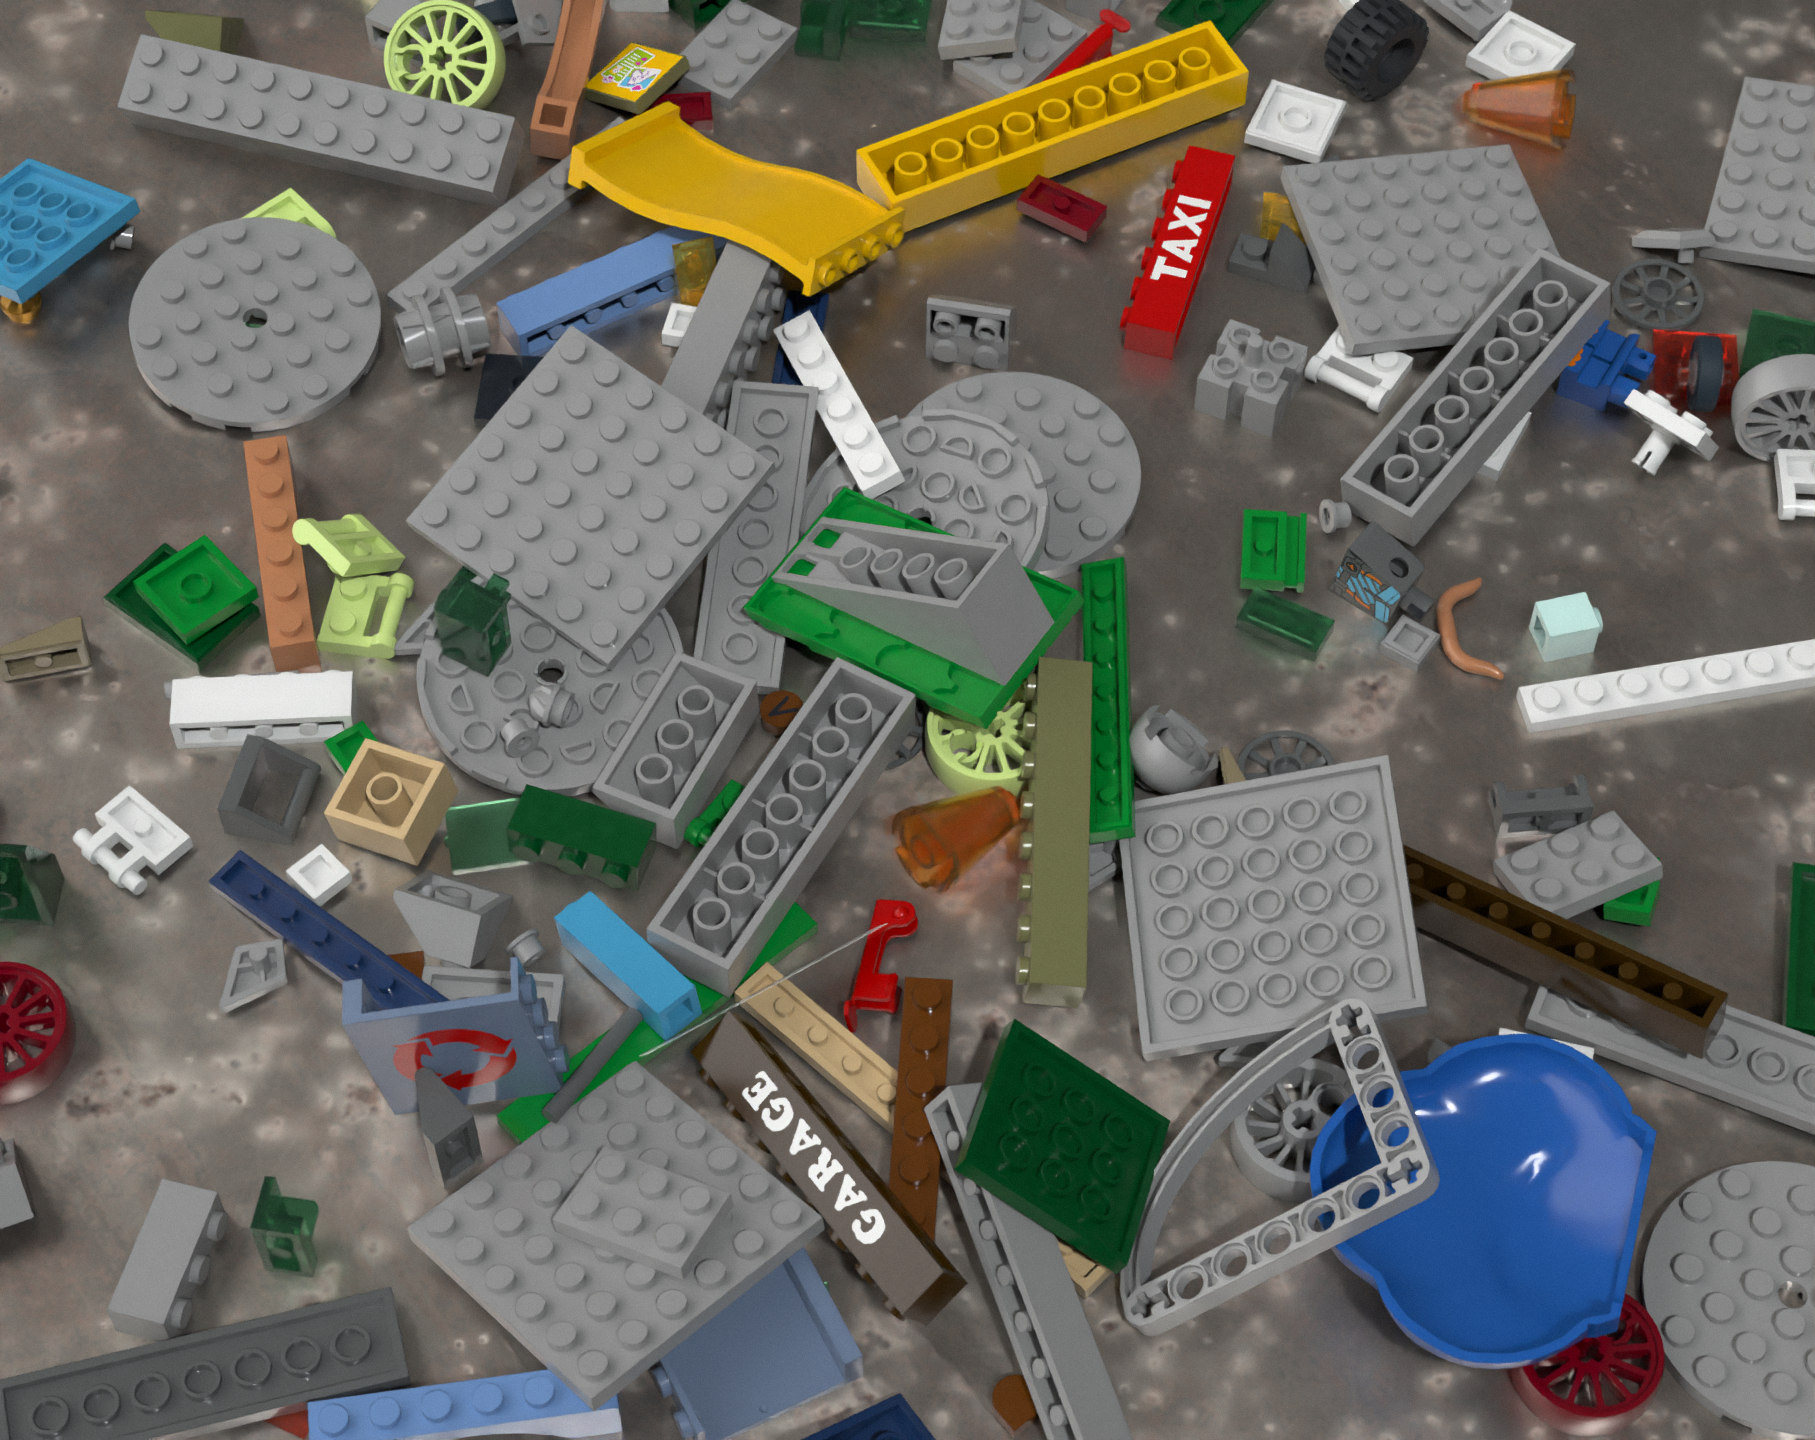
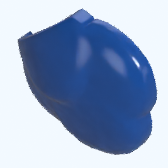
[1310,1034,1657,1370]

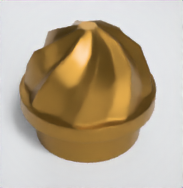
[0,291,42,322]

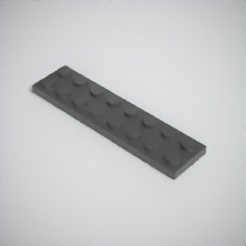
[0,1287,411,1440]

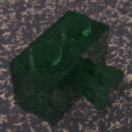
[434,573,512,677]

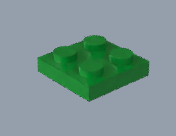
[133,535,259,645]

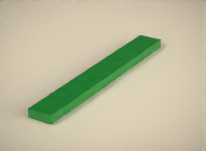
[1081,557,1136,844]
[496,902,818,1145]

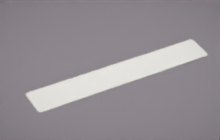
[640,923,888,1056]

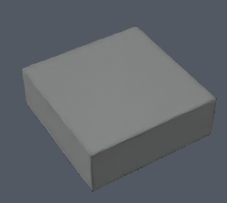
[1379,615,1441,673]

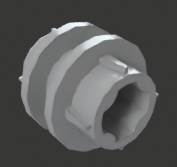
[394,286,491,376]

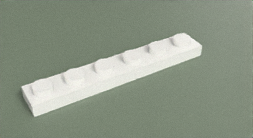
[773,310,905,499]

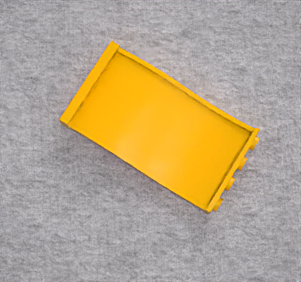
[568,101,906,297]

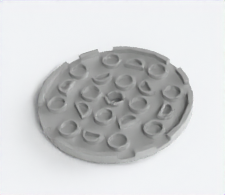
[129,217,382,432]
[905,372,1141,579]
[800,409,1050,570]
[416,576,684,796]
[1639,1161,1815,1440]

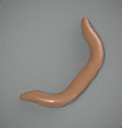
[1435,577,1504,680]

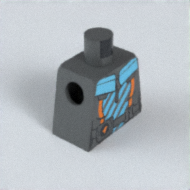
[1328,520,1436,623]

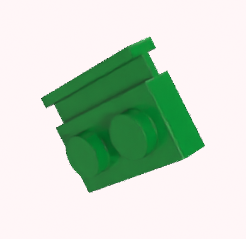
[1240,509,1307,593]

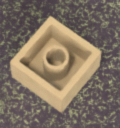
[323,738,458,866]

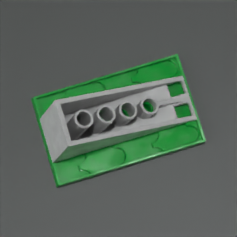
[743,487,1085,729]

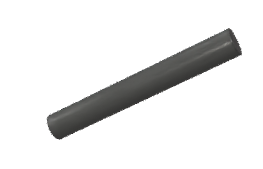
[542,1007,643,1124]

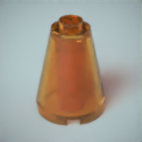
[1463,68,1576,150]
[892,786,1020,894]

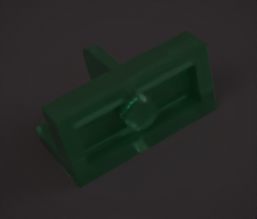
[794,0,854,61]
[250,1176,319,1278]

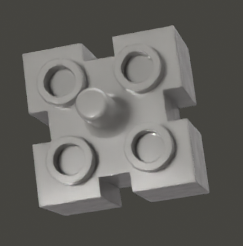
[1194,319,1308,438]

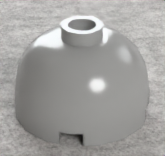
[1129,705,1218,794]

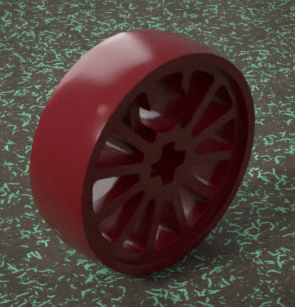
[0,962,76,1105]
[1510,1293,1665,1437]

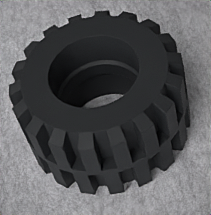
[1324,0,1429,101]

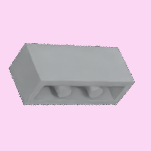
[107,1178,228,1342]

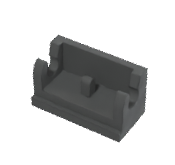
[1488,775,1594,838]

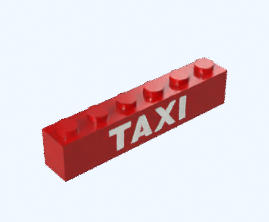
[1119,145,1236,360]

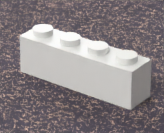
[169,670,358,749]

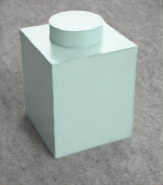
[1529,592,1603,662]

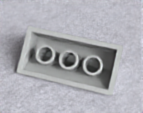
[592,651,759,850]

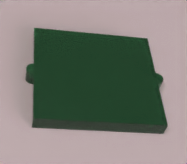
[444,797,533,875]

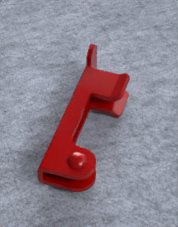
[1042,9,1131,82]
[844,899,919,1033]

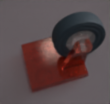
[1652,329,1739,412]

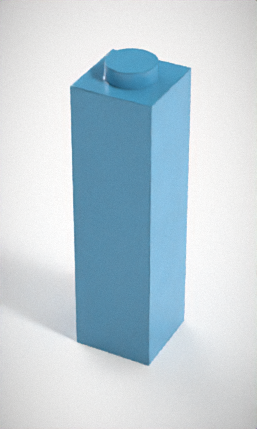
[554,891,702,1041]

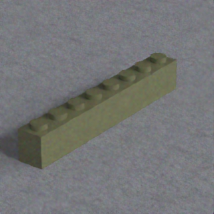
[1015,656,1092,1008]

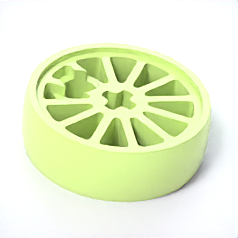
[384,0,506,110]
[925,679,1031,803]

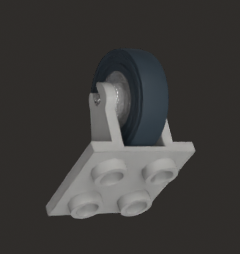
[456,0,563,46]

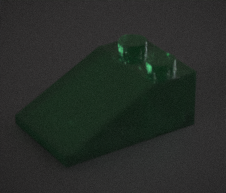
[0,844,64,926]

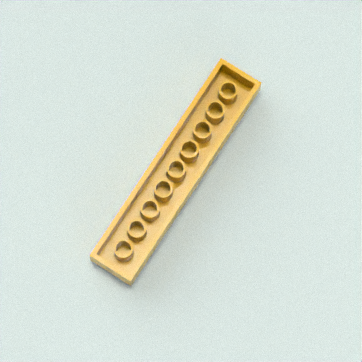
[856,20,1249,232]

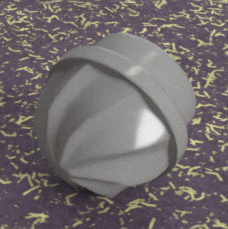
[529,683,575,727]

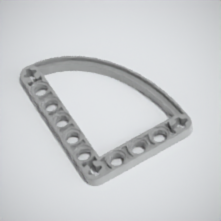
[1120,998,1440,1336]

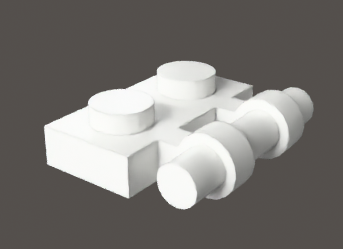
[73,785,193,895]

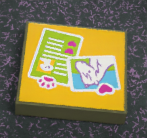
[585,42,690,114]

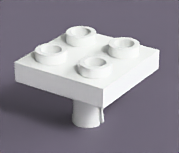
[1624,389,1719,476]

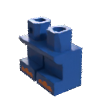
[1556,320,1657,412]

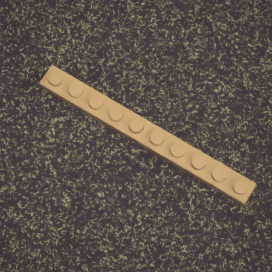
[734,962,1113,1299]

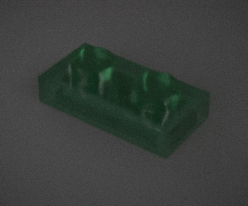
[1235,586,1335,662]

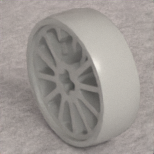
[1731,354,1815,463]
[1229,1058,1355,1204]

